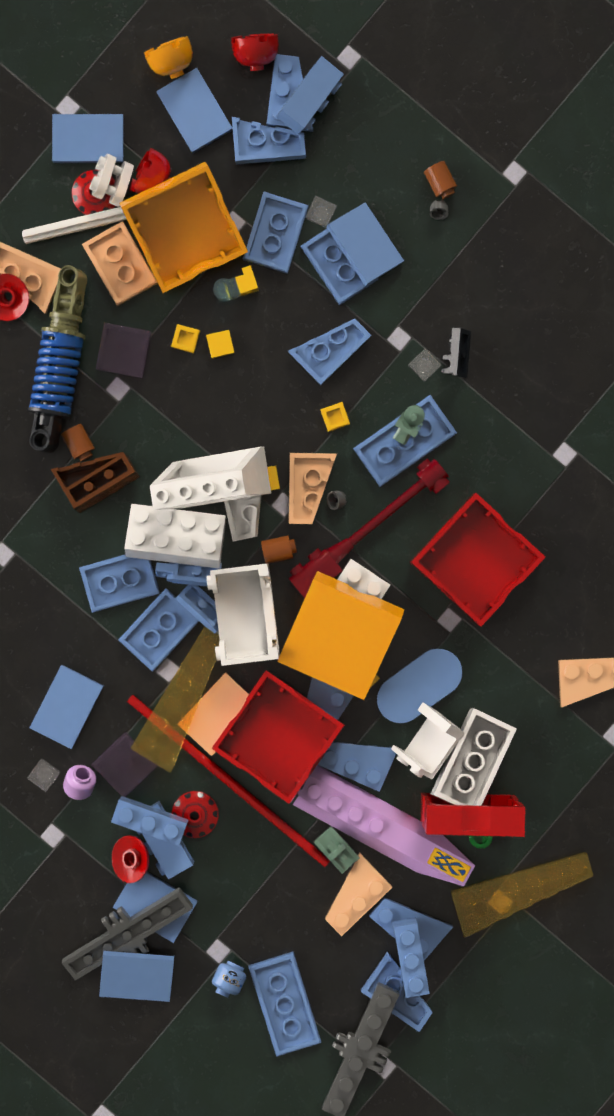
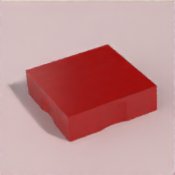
[410,493,545,626]
[211,670,345,804]
[420,793,525,837]

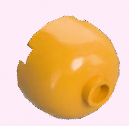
[144,36,193,79]

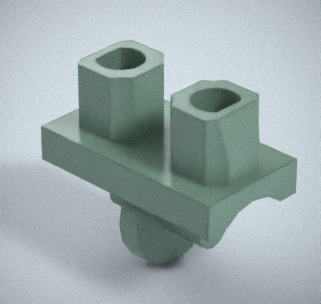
[393,405,425,445]
[314,826,360,874]

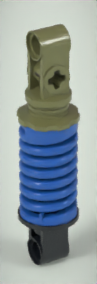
[27,265,87,453]

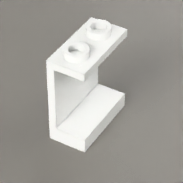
[391,703,464,779]

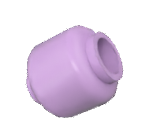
[63,765,96,800]

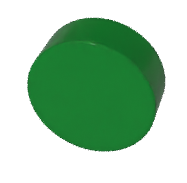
[469,836,493,849]

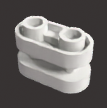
[89,153,134,207]

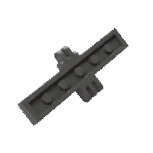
[62,887,193,981]
[322,982,400,1116]

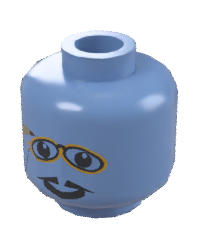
[212,960,247,998]

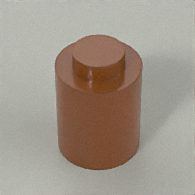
[424,161,457,199]
[61,424,95,462]
[261,535,297,564]

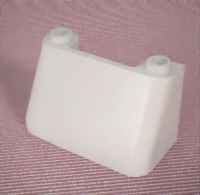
[207,564,280,666]

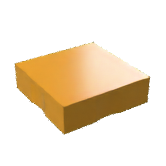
[119,162,248,293]
[277,571,404,700]

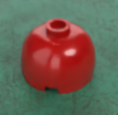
[231,33,279,71]
[129,148,171,194]

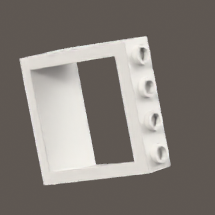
[150,447,271,510]

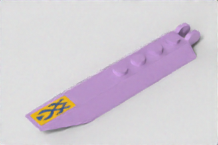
[293,765,475,886]

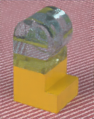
[213,265,259,302]

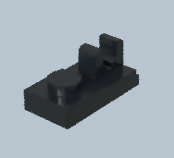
[441,328,471,378]

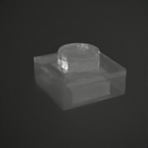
[305,196,337,228]
[408,348,441,382]
[27,759,61,792]

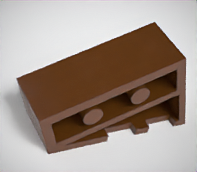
[51,452,140,513]

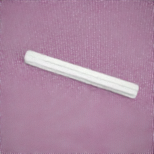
[22,207,127,244]

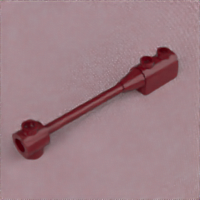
[289,458,450,598]

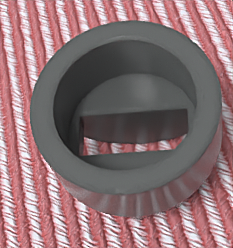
[430,199,449,220]
[327,491,347,510]

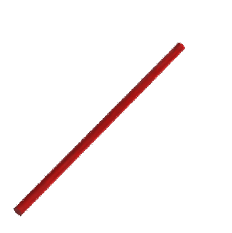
[127,695,330,867]

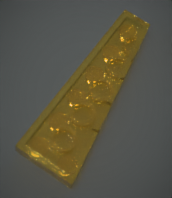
[130,627,220,773]
[451,852,593,937]

